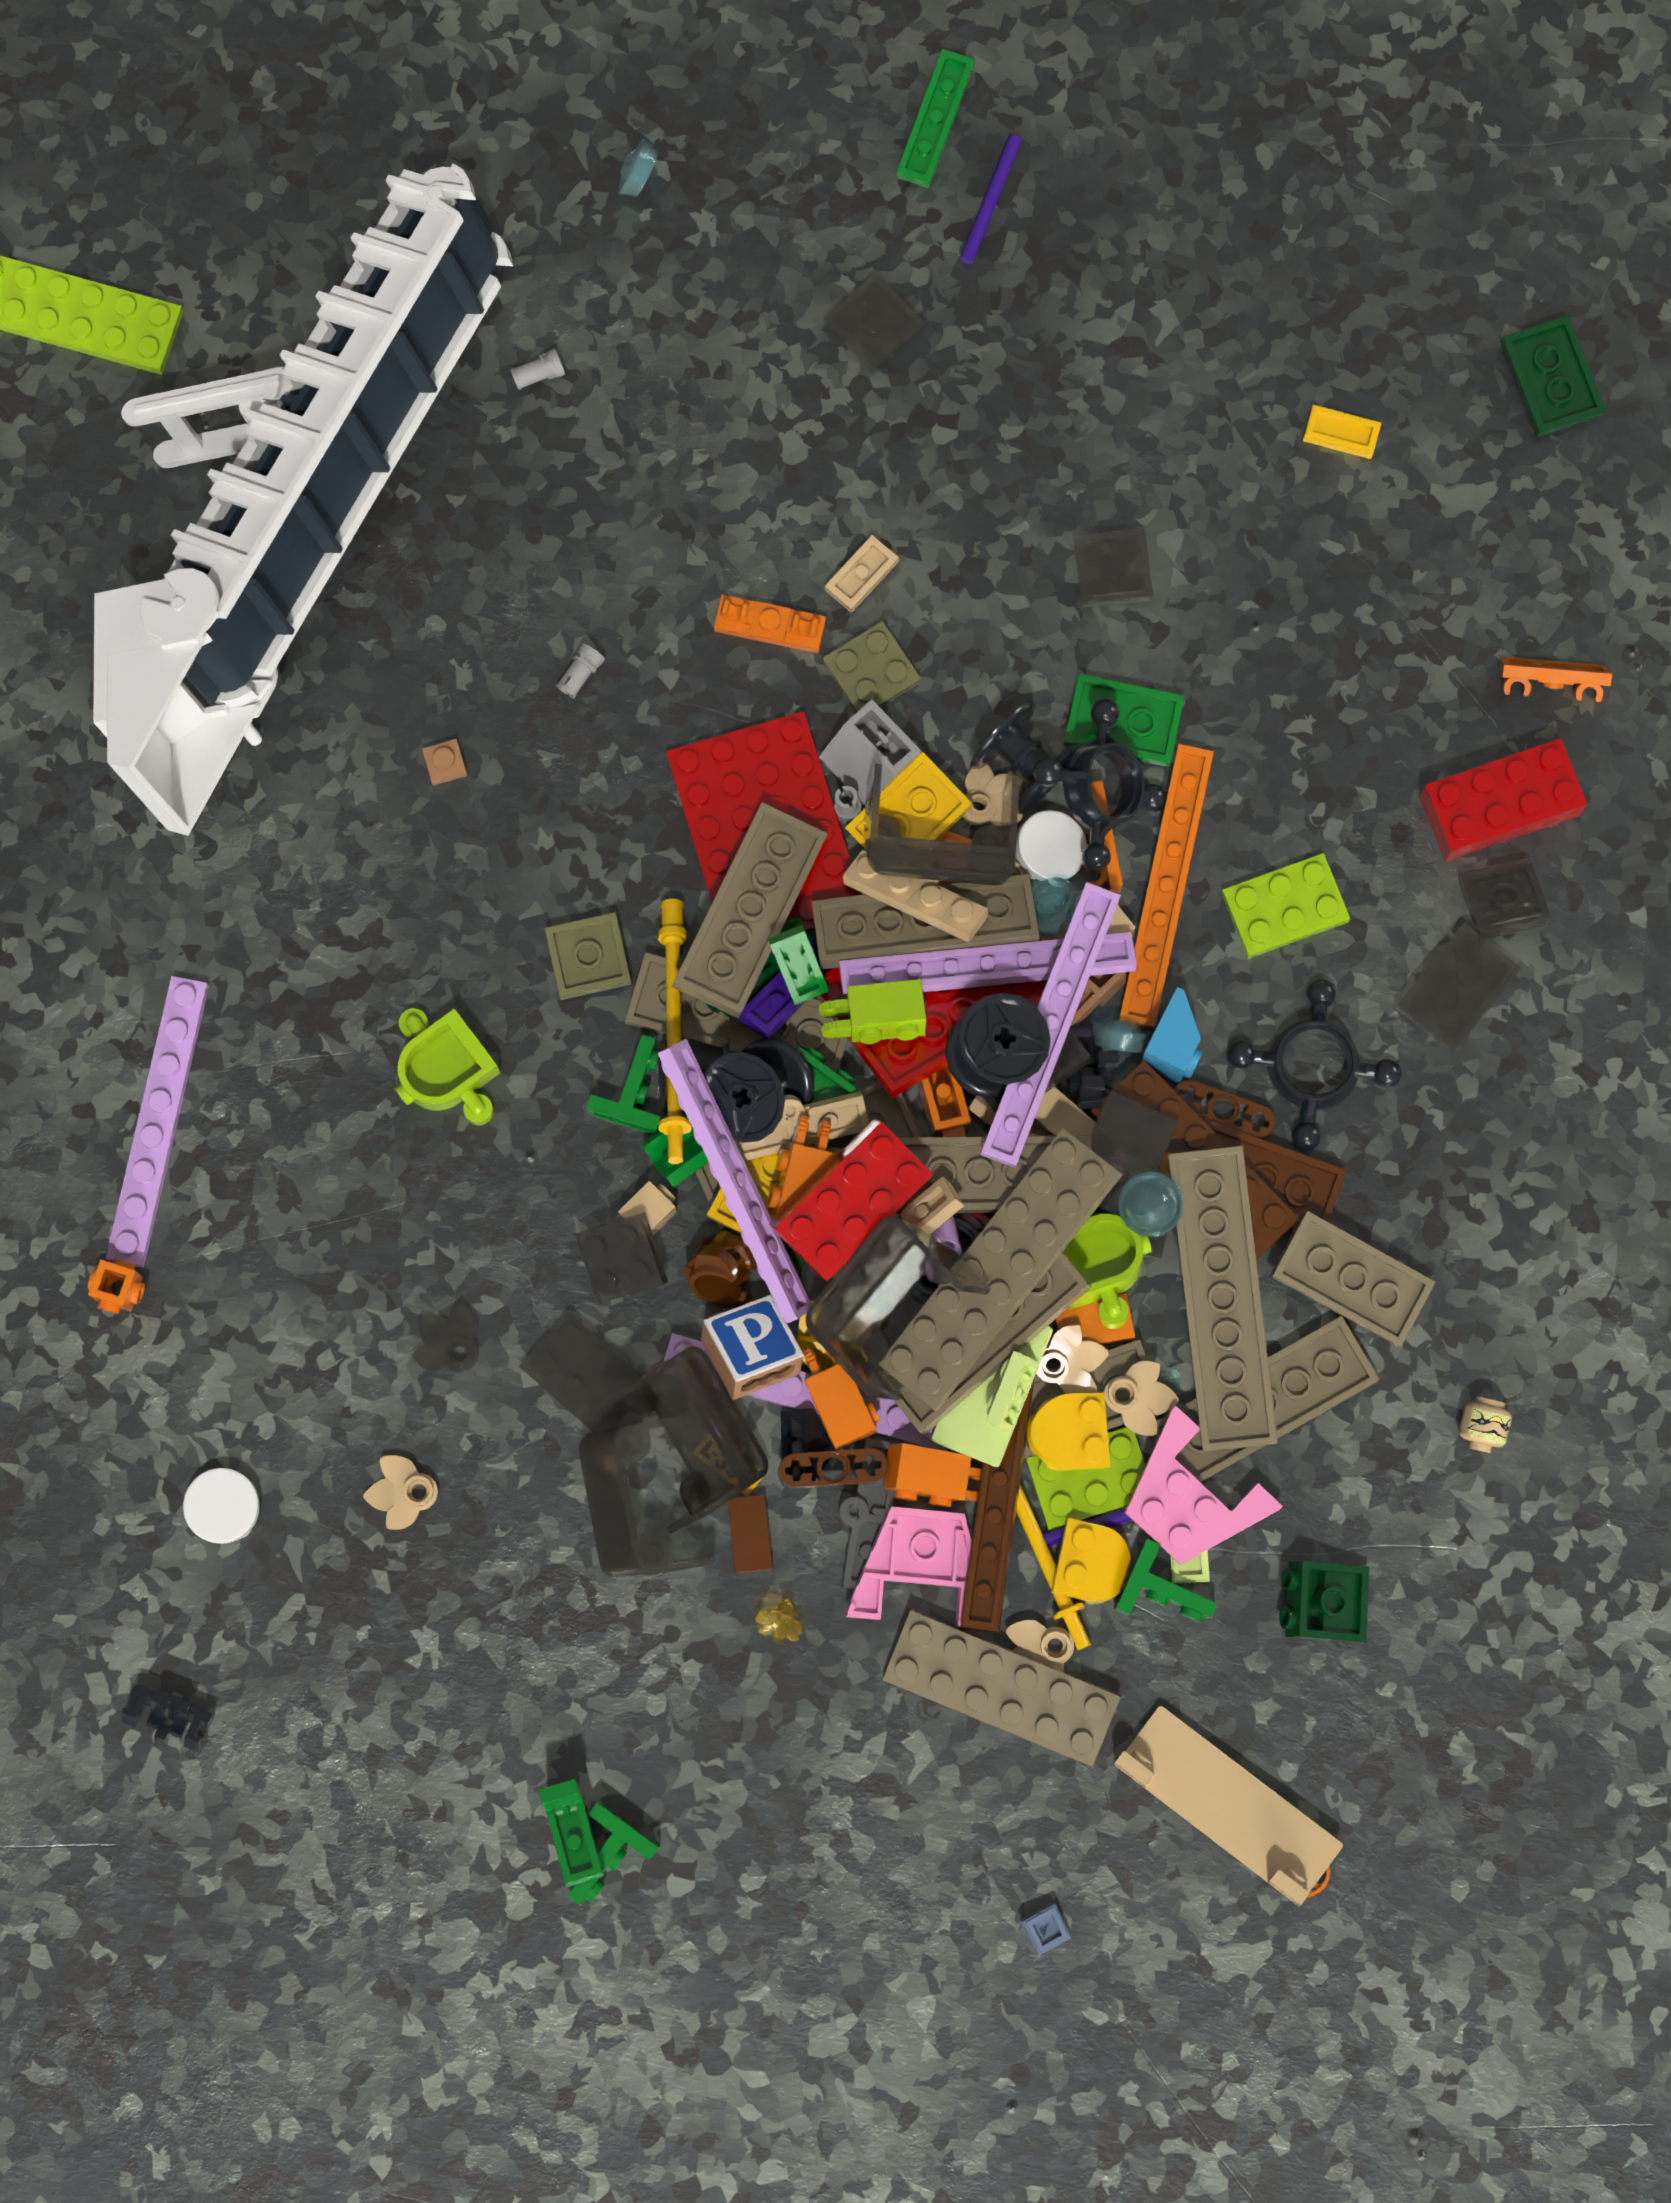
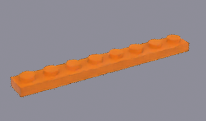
[1119,744,1214,1030]

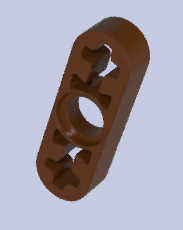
[1174,1080,1275,1140]
[778,1448,887,1489]

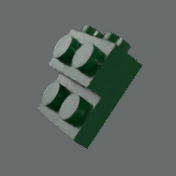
[1279,1560,1369,1643]

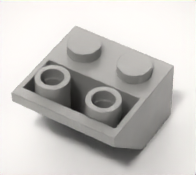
[819,699,921,807]

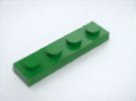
[896,49,975,188]

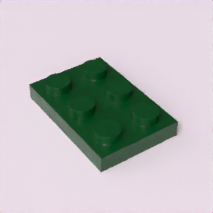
[1500,315,1606,437]

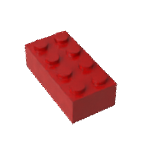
[1419,738,1587,862]
[768,1119,933,1281]

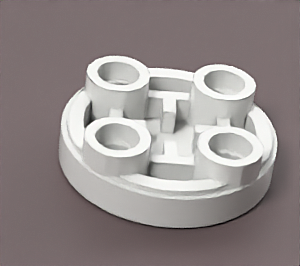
[1015,810,1087,883]
[183,1468,260,1544]

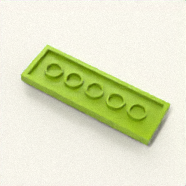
[0,256,184,375]

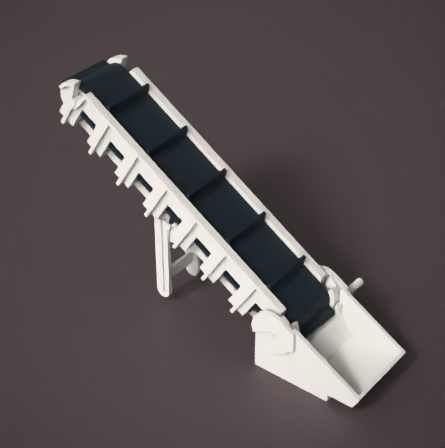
[93,164,513,836]

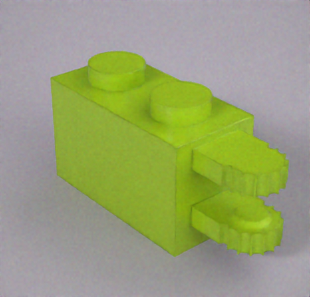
[819,979,926,1044]

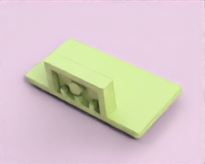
[931,1326,1053,1467]

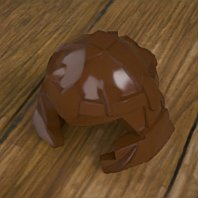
[683,1230,757,1308]

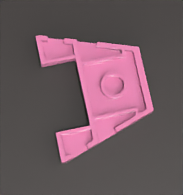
[1124,1406,1283,1564]
[845,1507,972,1629]

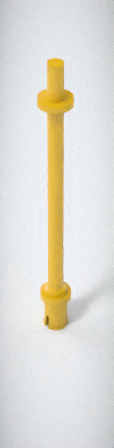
[658,899,692,1164]
[1016,1485,1091,1651]

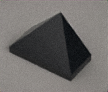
[781,1408,835,1486]

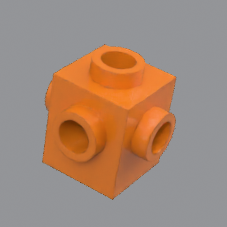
[88,1258,145,1314]

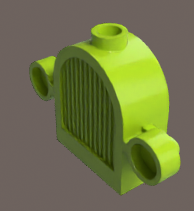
[394,1008,501,1125]
[1063,1214,1152,1329]

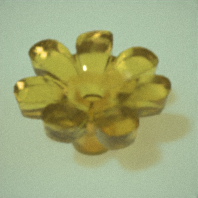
[755,1601,803,1645]

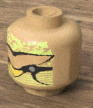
[1459,1396,1512,1453]

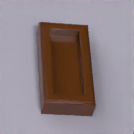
[728,1494,773,1574]

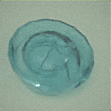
[617,138,659,197]
[1032,877,1083,935]
[1090,1020,1154,1052]
[1118,1171,1184,1237]

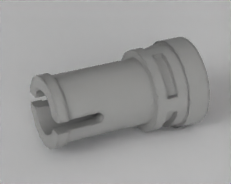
[510,348,565,390]
[555,643,605,699]
[834,786,863,825]

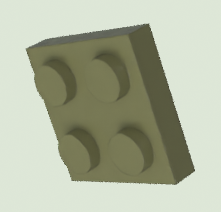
[822,621,921,713]
[544,912,632,1000]

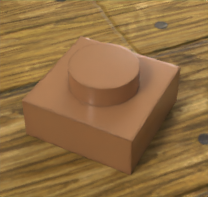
[422,739,467,786]

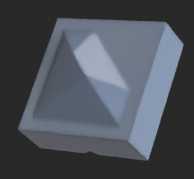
[1019,1903,1071,1956]

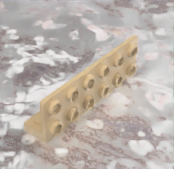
[1115,1706,1343,1907]

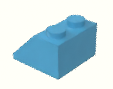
[1141,987,1203,1085]

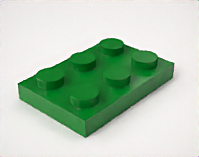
[1064,674,1185,767]

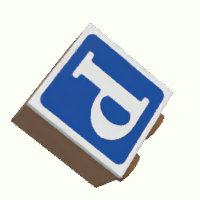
[701,1295,804,1400]

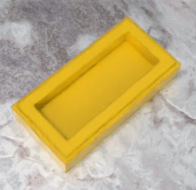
[1303,405,1381,459]

